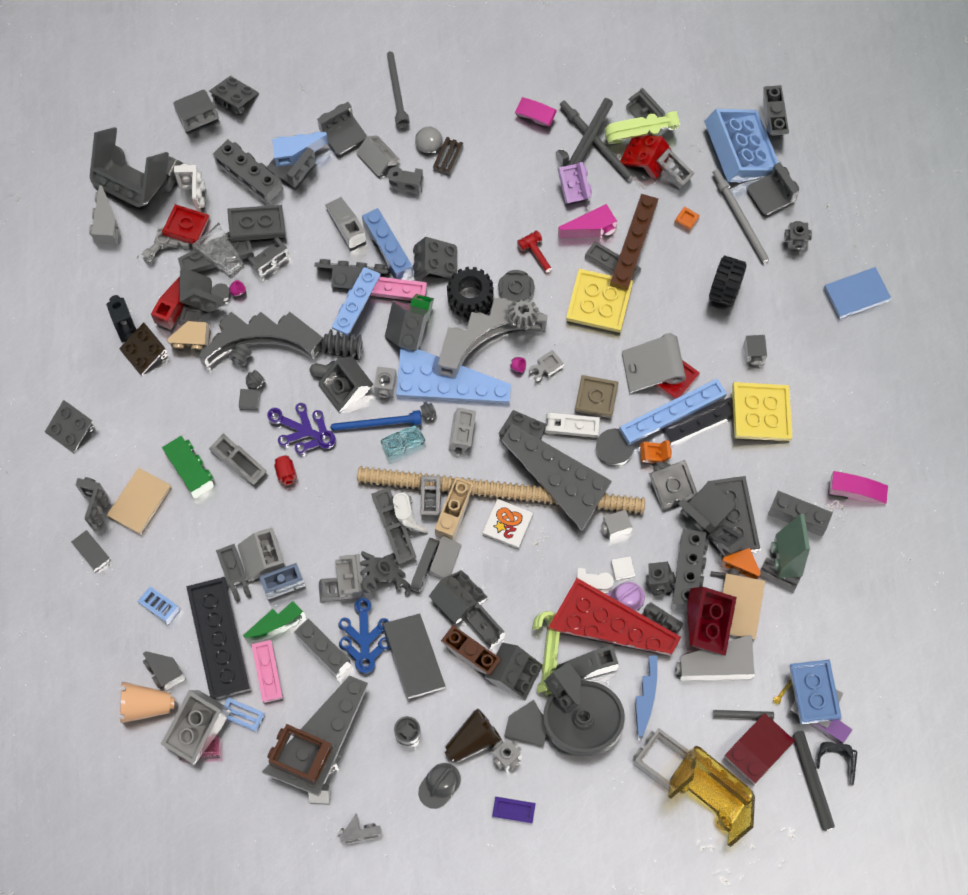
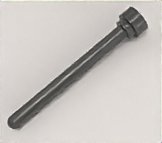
[387,51,410,127]

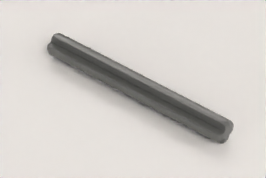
[567,98,613,166]
[793,731,835,831]

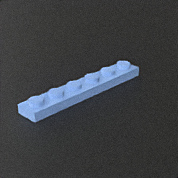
[619,379,727,445]

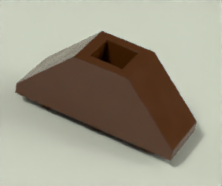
[441,625,501,676]

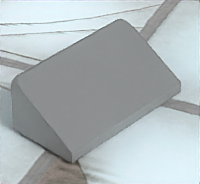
[430,536,461,579]

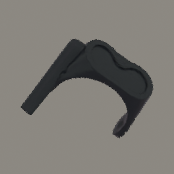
[816,742,858,785]

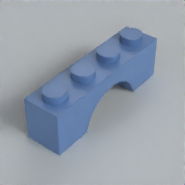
[362,208,413,280]

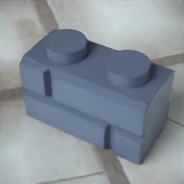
[259,563,305,600]

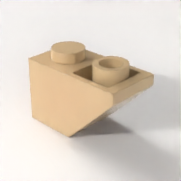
[167,321,210,350]

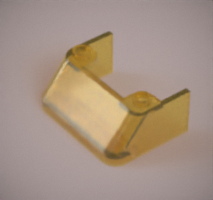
[668,746,755,847]

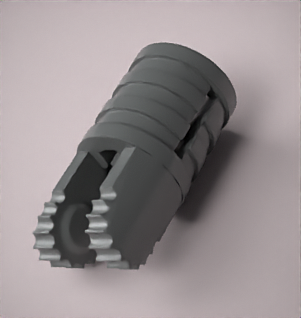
[162,156,184,192]

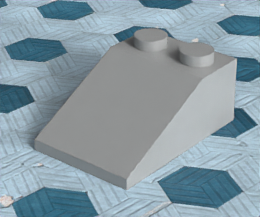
[161,690,231,764]

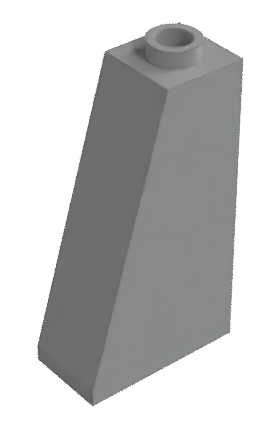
[676,635,754,680]

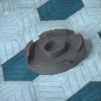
[498,270,535,302]
[596,428,634,466]

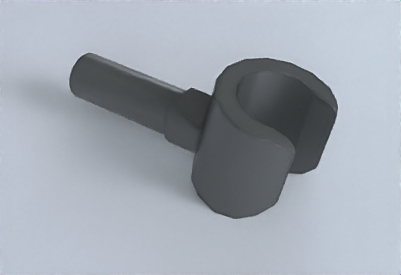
[711,568,739,578]

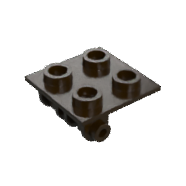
[119,322,167,375]

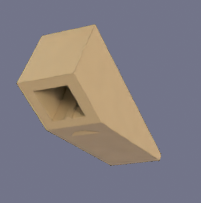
[435,477,474,540]

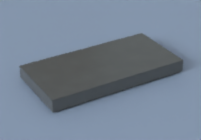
[707,476,761,556]
[382,613,446,699]

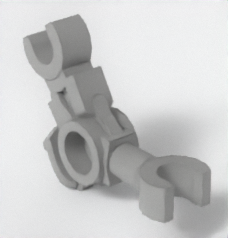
[141,227,189,263]

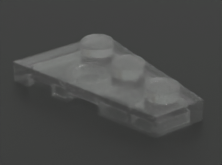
[192,223,245,279]

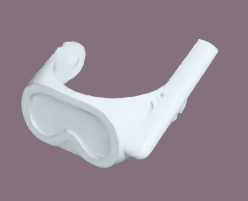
[393,493,428,534]

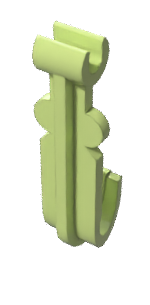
[605,111,680,144]
[532,611,560,695]

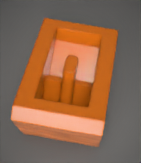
[721,548,761,579]

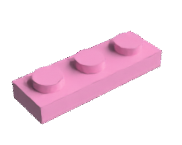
[370,277,427,301]
[251,640,283,703]

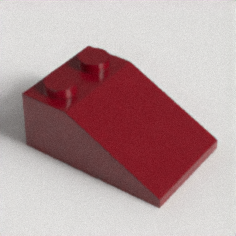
[687,587,737,656]
[724,713,795,786]

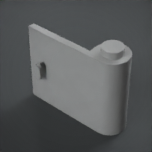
[622,333,686,393]

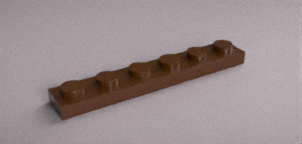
[610,194,659,291]

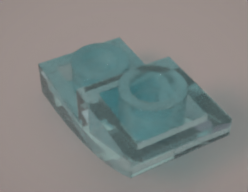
[381,425,425,457]

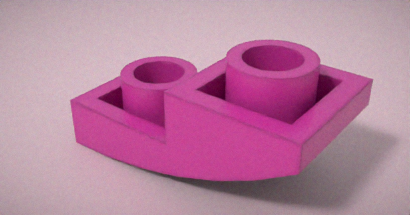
[515,97,557,127]

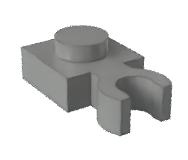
[529,350,564,381]

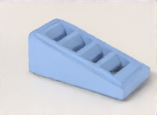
[137,586,181,625]

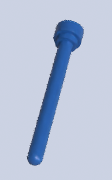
[330,410,422,431]

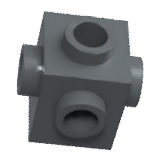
[784,221,812,249]
[646,561,675,594]

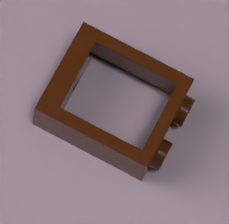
[267,724,333,785]

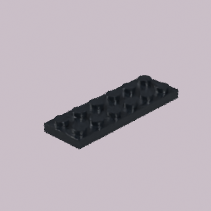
[186,577,251,700]

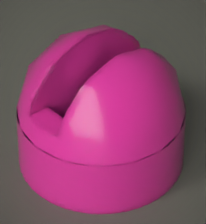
[229,280,246,297]
[510,357,526,373]

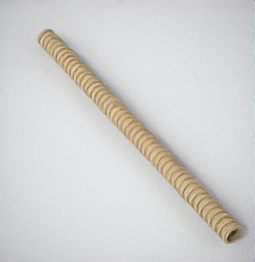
[357,466,645,515]

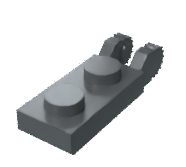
[216,544,251,601]

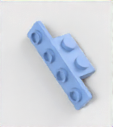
[332,267,380,335]

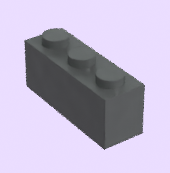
[768,491,833,537]
[294,618,351,678]

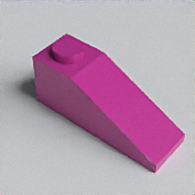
[558,204,617,238]

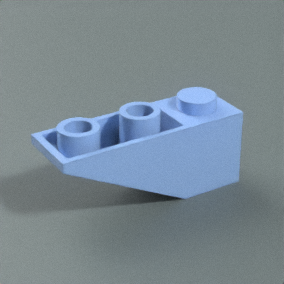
[272,132,328,167]

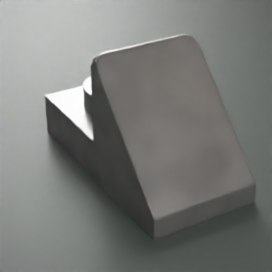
[340,813,383,845]

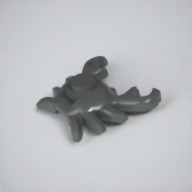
[360,551,411,595]

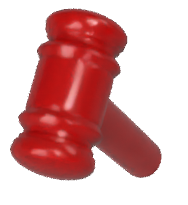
[517,230,552,272]

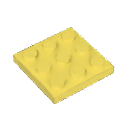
[566,269,633,333]
[732,382,792,441]

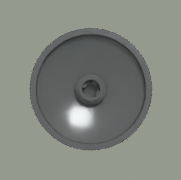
[543,680,625,756]

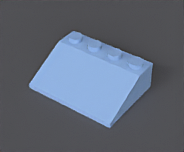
[704,109,779,182]

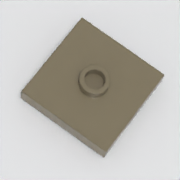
[574,375,619,419]

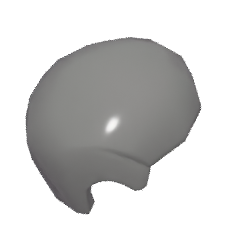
[415,126,443,153]

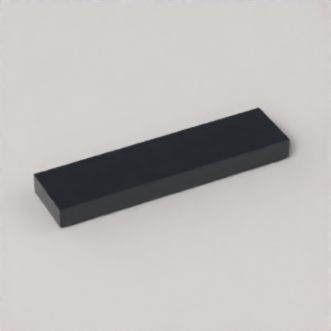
[662,397,734,445]

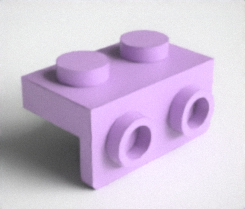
[557,162,592,204]

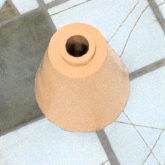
[120,682,174,723]

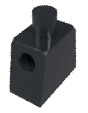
[106,295,137,343]

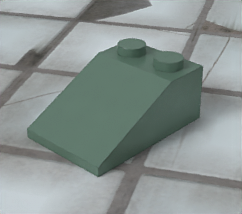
[771,514,810,578]

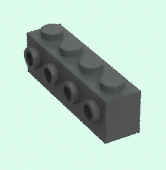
[213,139,283,203]
[671,529,709,611]

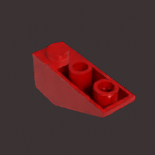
[151,276,185,330]

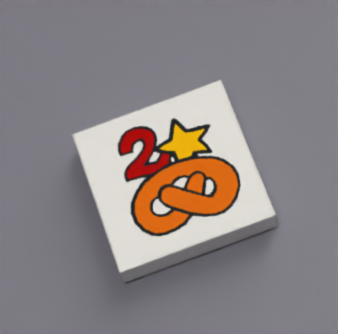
[483,499,533,549]

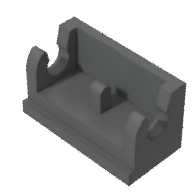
[626,88,665,119]
[248,237,289,277]
[464,602,505,650]

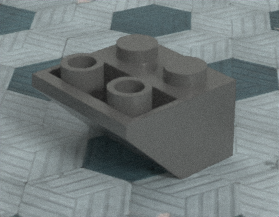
[429,570,488,624]
[485,642,542,700]

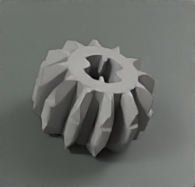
[507,298,539,330]

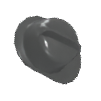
[418,763,461,809]

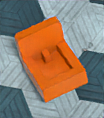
[640,440,672,464]

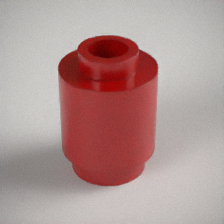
[274,455,297,485]

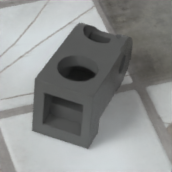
[388,167,424,193]

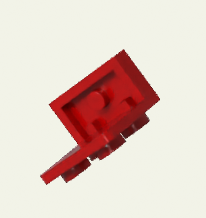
[620,135,672,179]

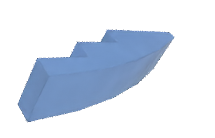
[634,655,657,740]

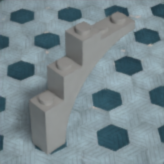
[437,297,548,378]

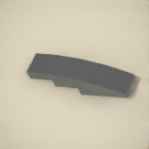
[371,487,417,564]

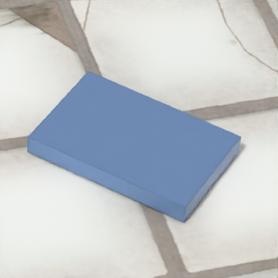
[824,267,891,319]
[789,659,842,725]

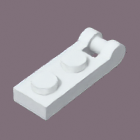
[545,413,600,438]

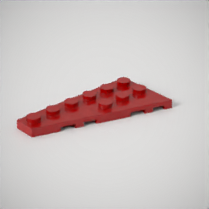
[547,578,681,656]

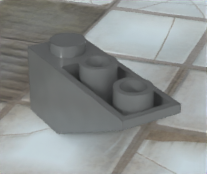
[555,645,618,680]

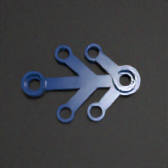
[338,598,389,674]

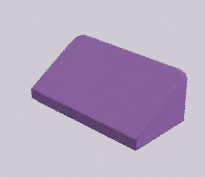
[810,720,853,744]

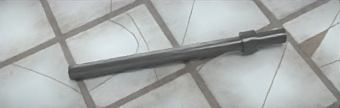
[560,100,633,181]

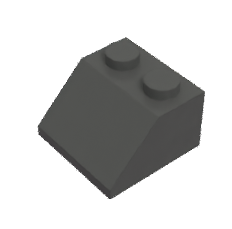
[385,300,429,351]
[318,356,373,412]

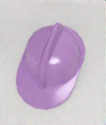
[607,582,645,611]

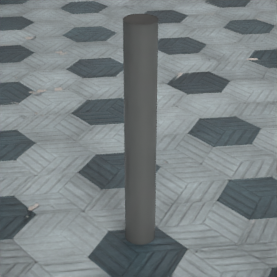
[713,710,774,720]

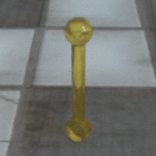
[774,678,792,704]

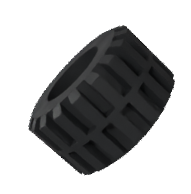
[709,255,747,306]
[447,267,494,318]

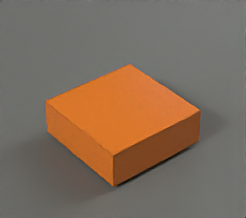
[674,206,700,232]

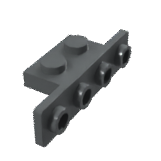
[314,259,390,289]

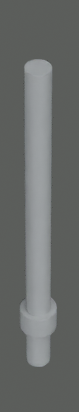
[712,169,769,263]

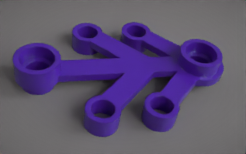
[267,403,336,455]

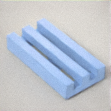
[224,698,265,733]

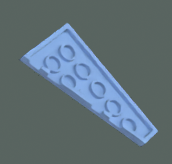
[396,347,511,404]

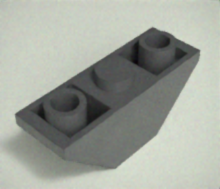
[763,85,789,135]

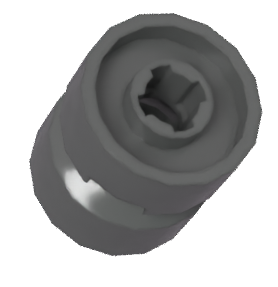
[394,716,422,748]

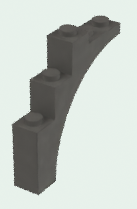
[199,312,323,367]

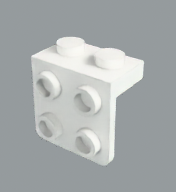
[174,164,205,212]

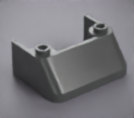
[90,127,169,207]

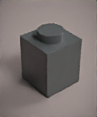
[744,335,767,365]

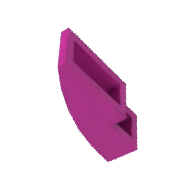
[829,471,888,505]

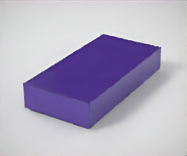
[492,796,536,824]

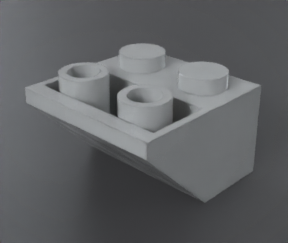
[238,527,285,581]

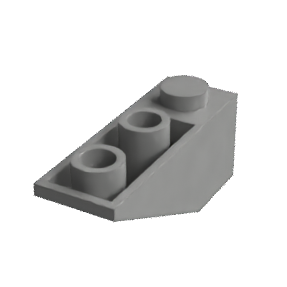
[89,185,119,244]
[325,197,366,249]

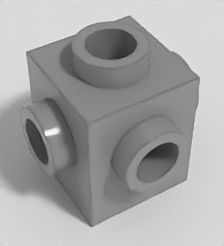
[492,739,521,772]

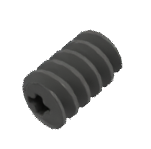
[322,329,363,359]

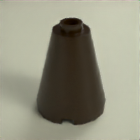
[444,709,502,762]

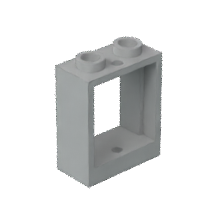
[633,728,699,793]

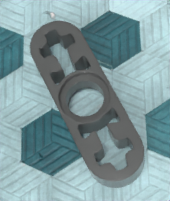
[410,538,440,593]

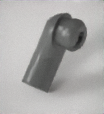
[309,361,335,377]

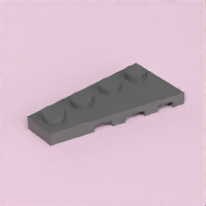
[178,232,254,273]

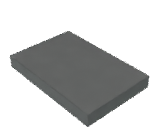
[227,205,286,241]

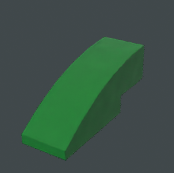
[243,601,305,643]

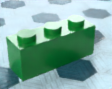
[162,435,214,499]

